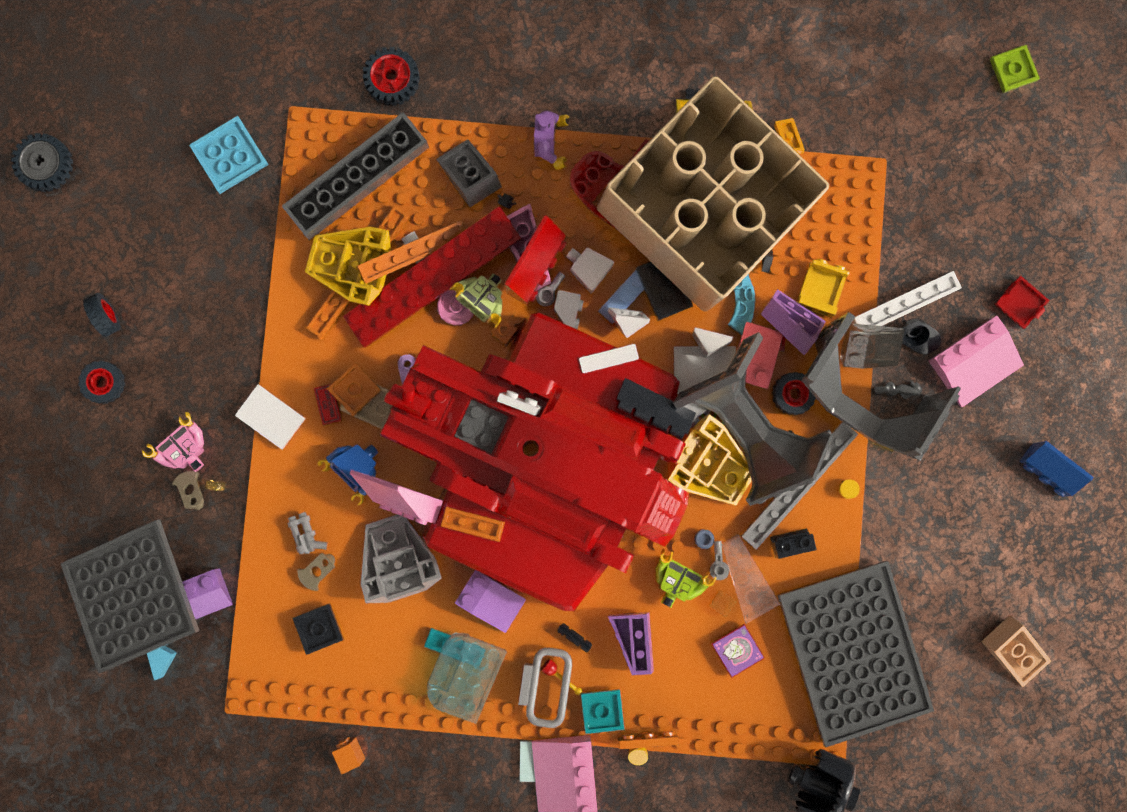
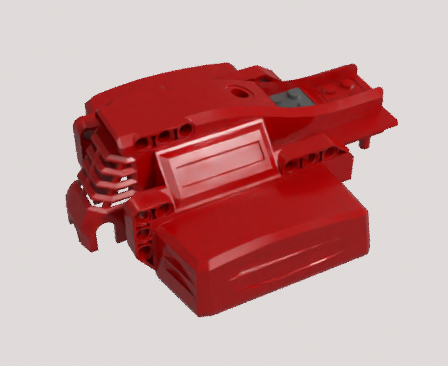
[380,313,689,611]

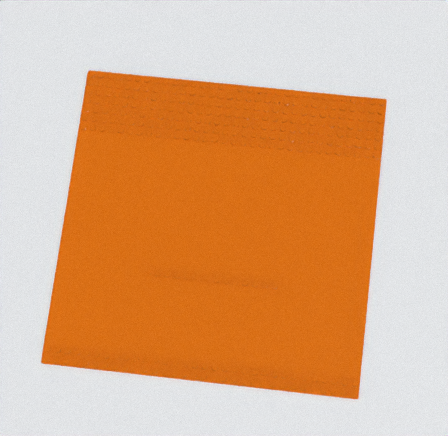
[225,106,887,765]

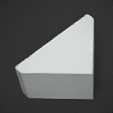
[608,307,650,338]
[692,327,732,358]

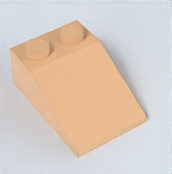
[981,616,1051,687]

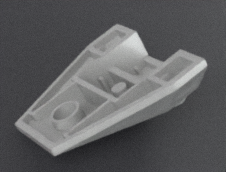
[361,514,441,603]

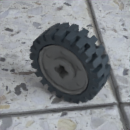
[11,133,73,192]

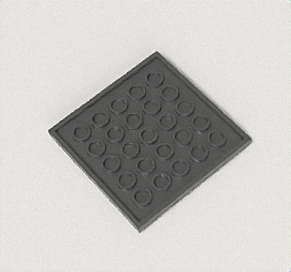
[61,520,199,674]

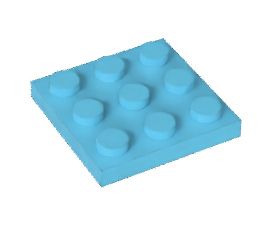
[189,116,269,194]

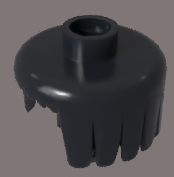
[788,749,860,812]

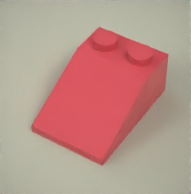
[737,322,783,389]

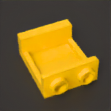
[797,259,849,318]

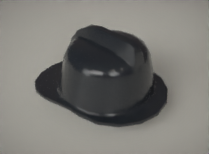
[899,318,942,354]

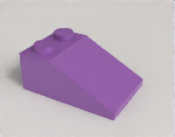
[455,570,526,633]

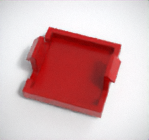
[995,275,1050,329]

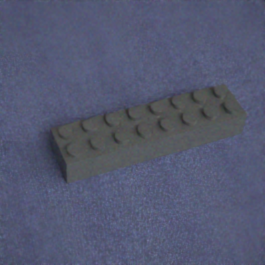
[282,112,429,241]

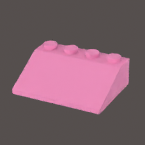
[928,316,1023,407]
[350,470,443,525]
[532,735,597,812]

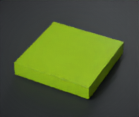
[990,45,1040,93]

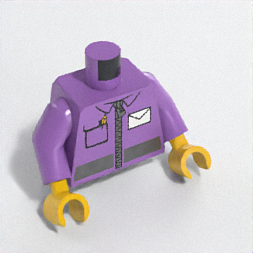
[534,110,569,170]

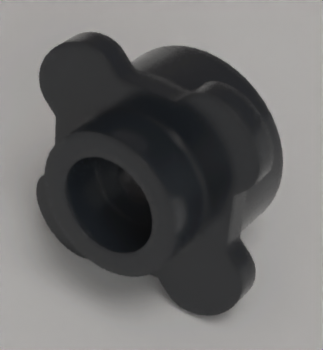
[497,193,516,209]

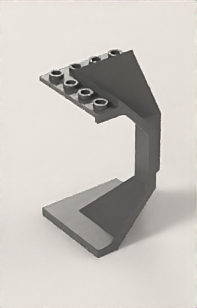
[802,312,961,461]
[673,332,833,506]

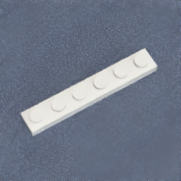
[853,271,962,336]

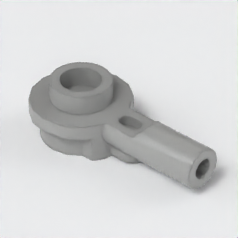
[536,272,565,306]
[710,541,729,580]

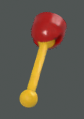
[540,658,582,696]

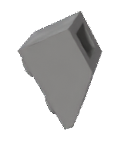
[554,290,583,330]

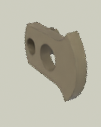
[172,471,204,510]
[297,553,335,591]

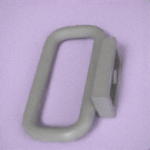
[518,648,572,728]

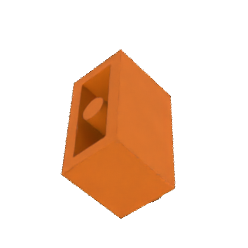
[332,737,366,774]

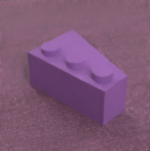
[608,612,654,675]

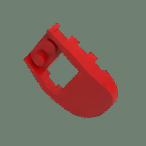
[570,151,624,230]

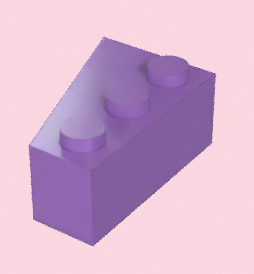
[761,289,826,355]

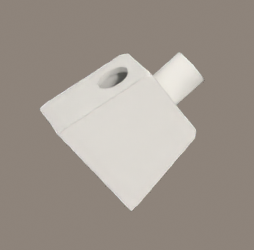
[566,248,614,294]

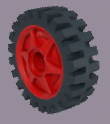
[363,47,420,106]

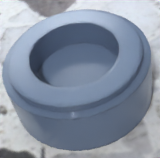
[694,530,714,549]

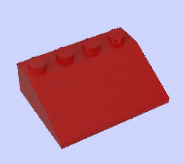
[505,215,567,305]

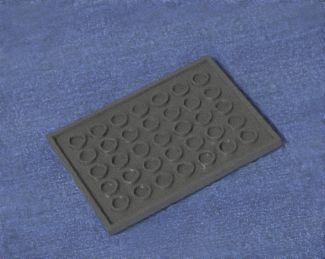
[778,561,934,747]

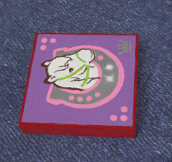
[711,624,765,678]

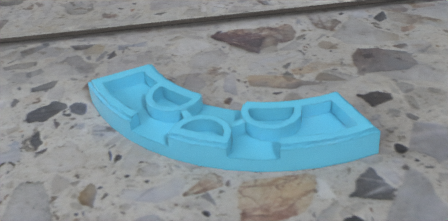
[728,274,755,336]

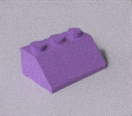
[182,568,233,619]

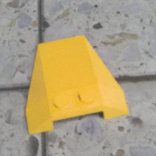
[305,227,391,306]
[666,414,752,505]

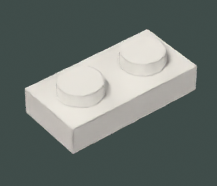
[497,390,542,416]

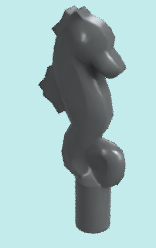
[873,380,922,400]

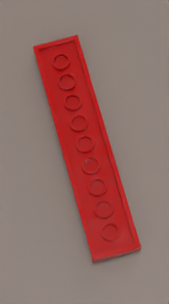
[343,206,522,348]

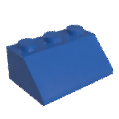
[1020,441,1094,497]

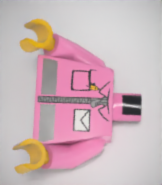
[142,412,204,472]

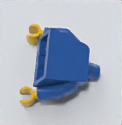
[317,445,378,505]

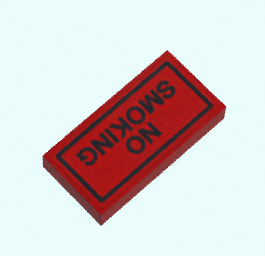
[313,383,342,426]

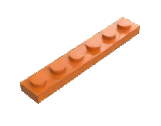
[356,220,465,284]

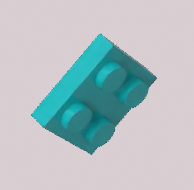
[581,689,625,734]

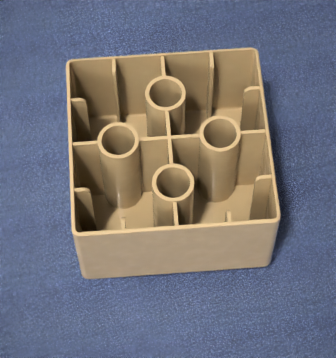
[597,76,829,311]

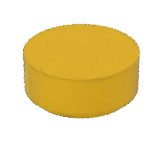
[839,479,860,499]
[628,748,648,765]

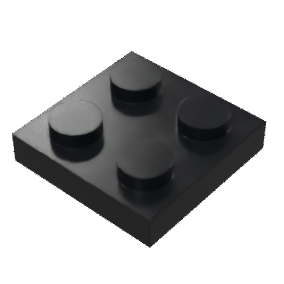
[293,603,344,655]

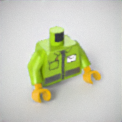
[655,549,716,608]

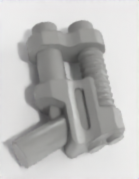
[287,512,327,554]

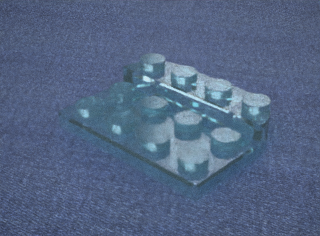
[427,633,507,724]

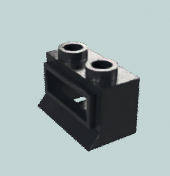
[770,528,817,559]

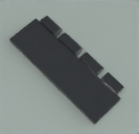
[616,378,696,439]

